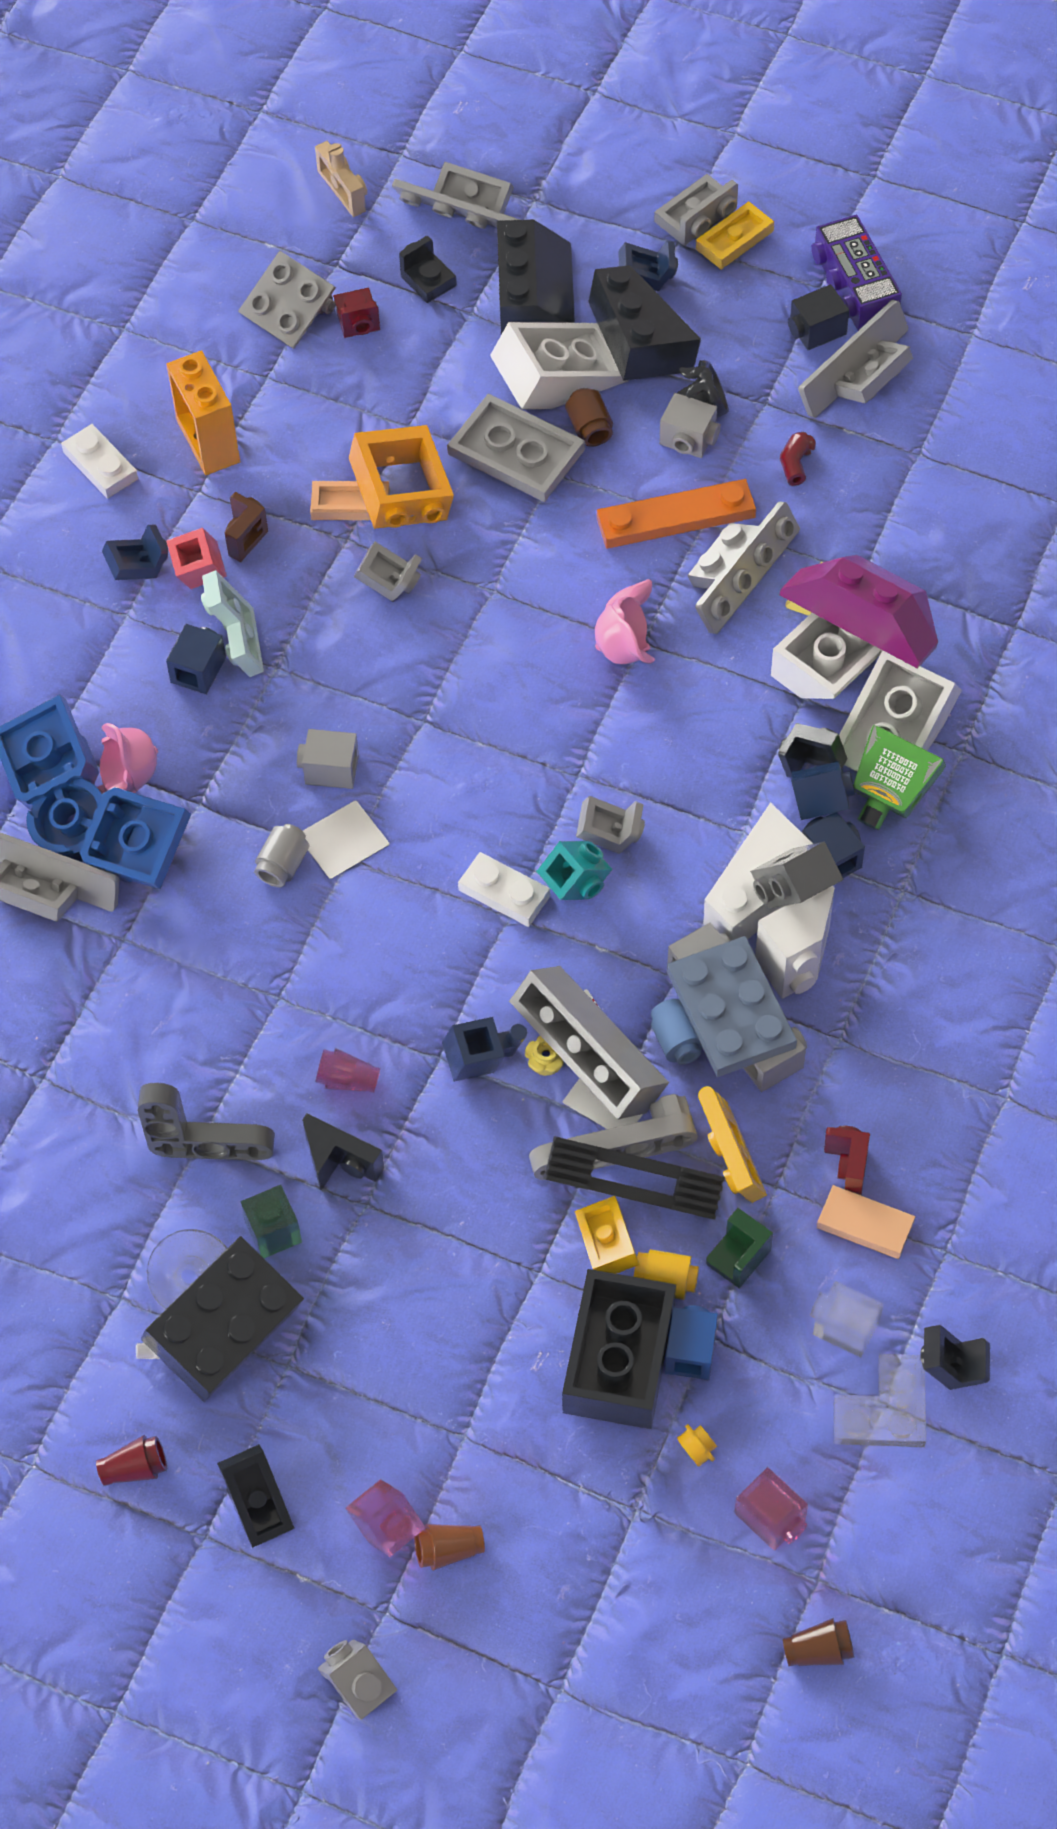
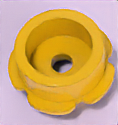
[677,1424,718,1467]

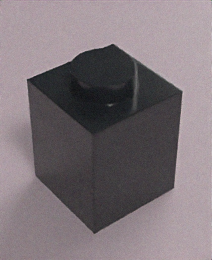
[788,284,849,350]

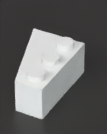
[703,802,813,941]

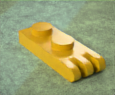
[698,1086,767,1203]

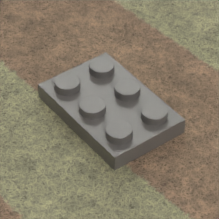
[447,394,585,502]

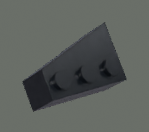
[588,265,701,381]

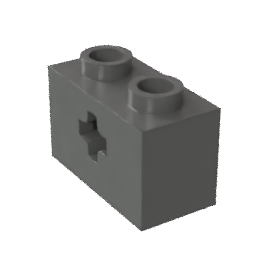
[750,841,843,909]

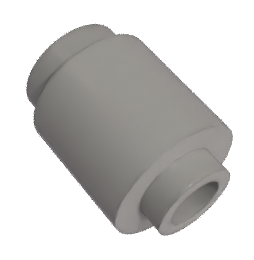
[254,824,310,888]

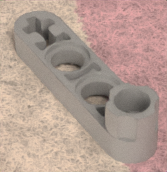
[529,1094,698,1180]

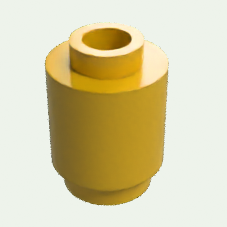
[633,1249,699,1300]

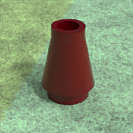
[96,1435,167,1486]

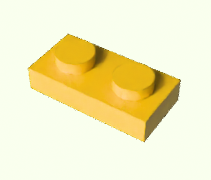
[696,201,774,270]
[575,1196,640,1274]

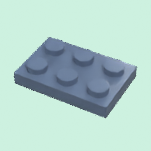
[667,936,797,1077]

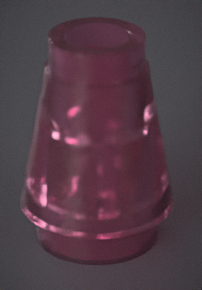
[315,1048,381,1093]

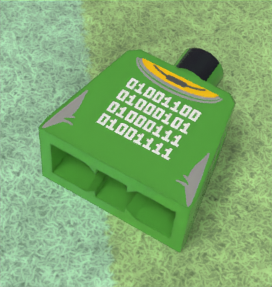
[853,725,946,830]

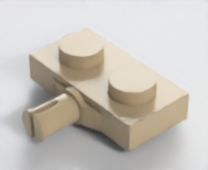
[315,141,367,217]

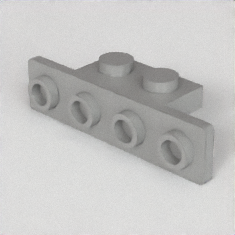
[392,162,520,229]
[798,300,913,418]
[687,502,800,634]
[0,832,119,922]

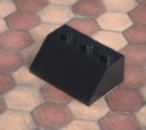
[497,219,575,335]

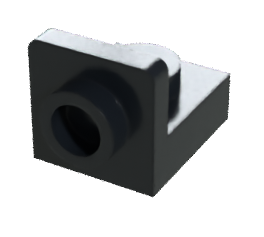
[399,236,457,303]

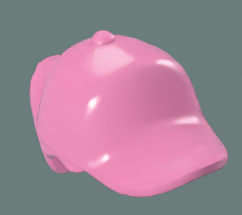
[595,579,655,664]
[97,723,158,793]

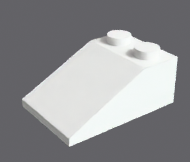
[490,322,628,409]
[839,650,962,771]

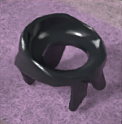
[677,360,729,418]

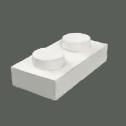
[61,424,138,499]
[458,852,550,927]

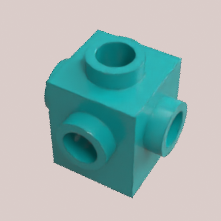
[536,841,613,900]

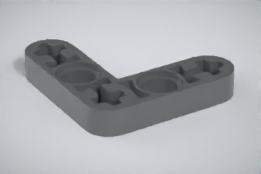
[137,1083,275,1160]

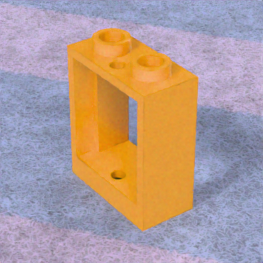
[166,350,240,476]
[349,425,454,529]

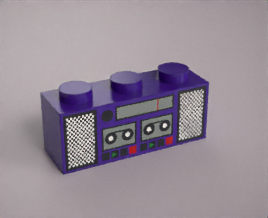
[811,214,902,331]

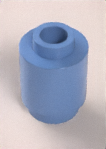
[651,999,703,1065]

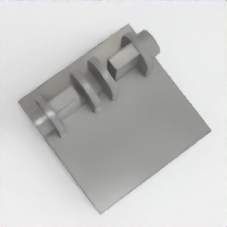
[238,250,336,349]

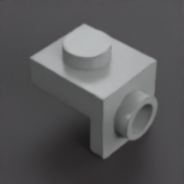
[354,541,422,602]
[576,796,645,854]
[318,1639,397,1720]

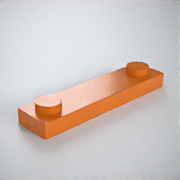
[597,479,756,549]

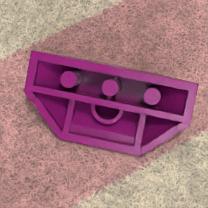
[779,555,938,669]

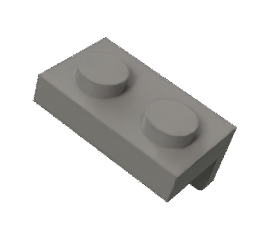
[654,174,738,246]

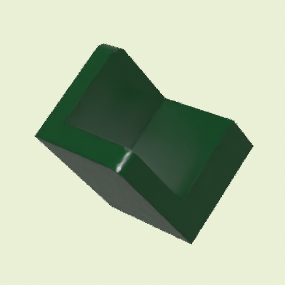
[706,1208,773,1288]

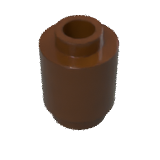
[565,388,613,447]

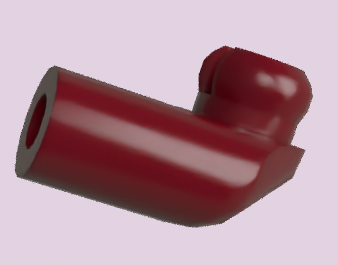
[780,431,816,486]

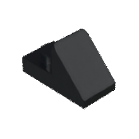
[302,1113,384,1190]
[217,1444,294,1548]

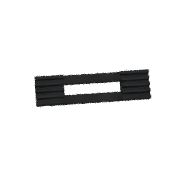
[544,1136,725,1220]

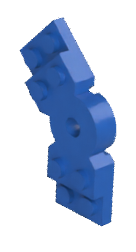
[0,694,191,889]

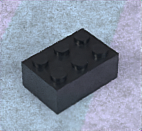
[141,1236,304,1402]
[562,1269,676,1429]

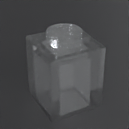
[810,1281,884,1358]

